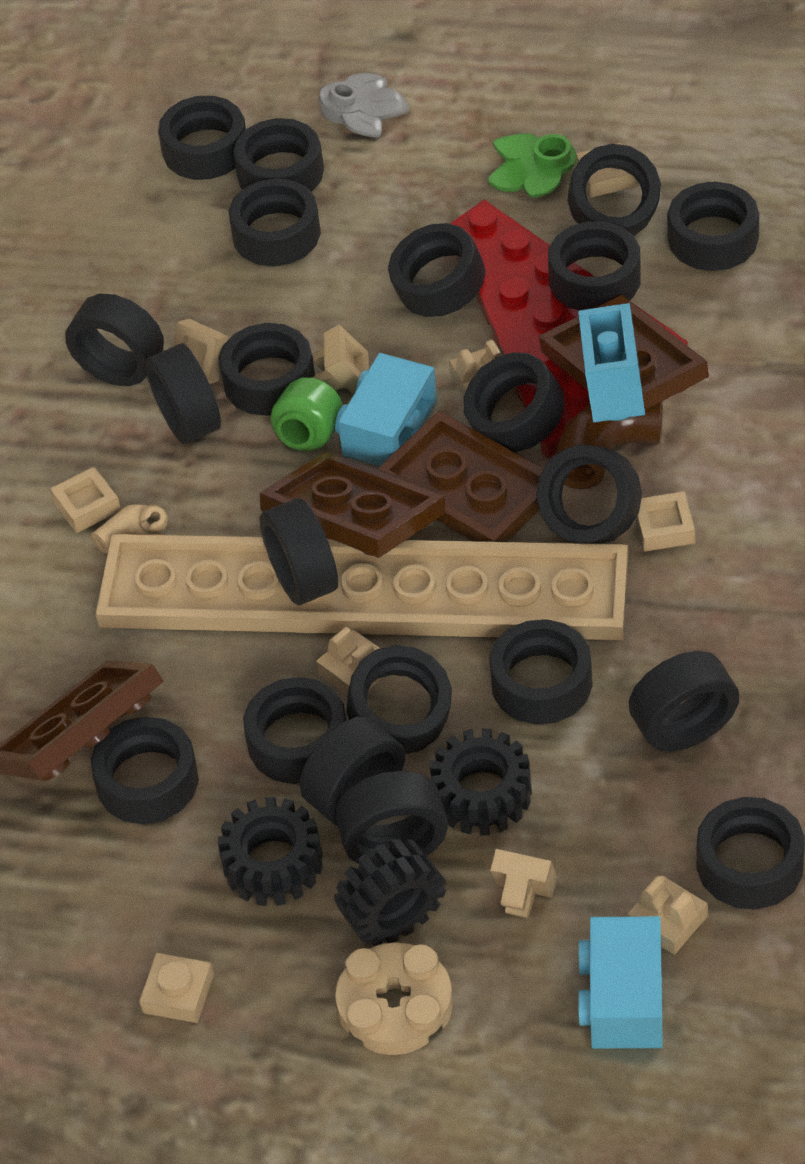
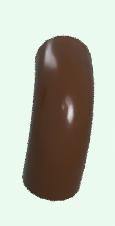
[555,401,663,489]

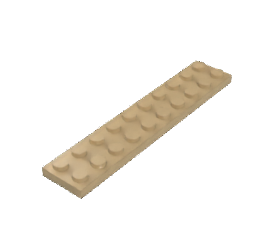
[96,534,628,640]

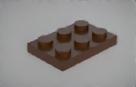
[539,295,709,421]
[377,410,544,542]
[259,451,445,558]
[0,660,164,781]

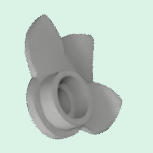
[318,73,410,138]

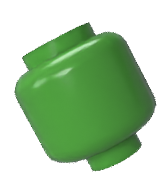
[270,377,342,452]

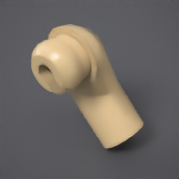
[91,505,168,554]

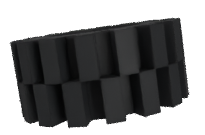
[430,728,532,836]
[218,797,323,906]
[334,839,446,946]

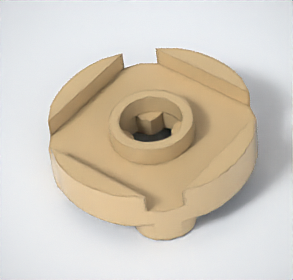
[335,943,453,1055]

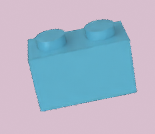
[578,303,645,422]
[335,352,437,466]
[579,916,663,1049]

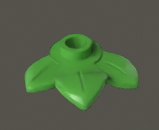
[488,133,576,198]

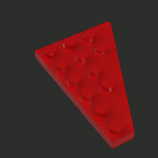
[450,199,688,459]

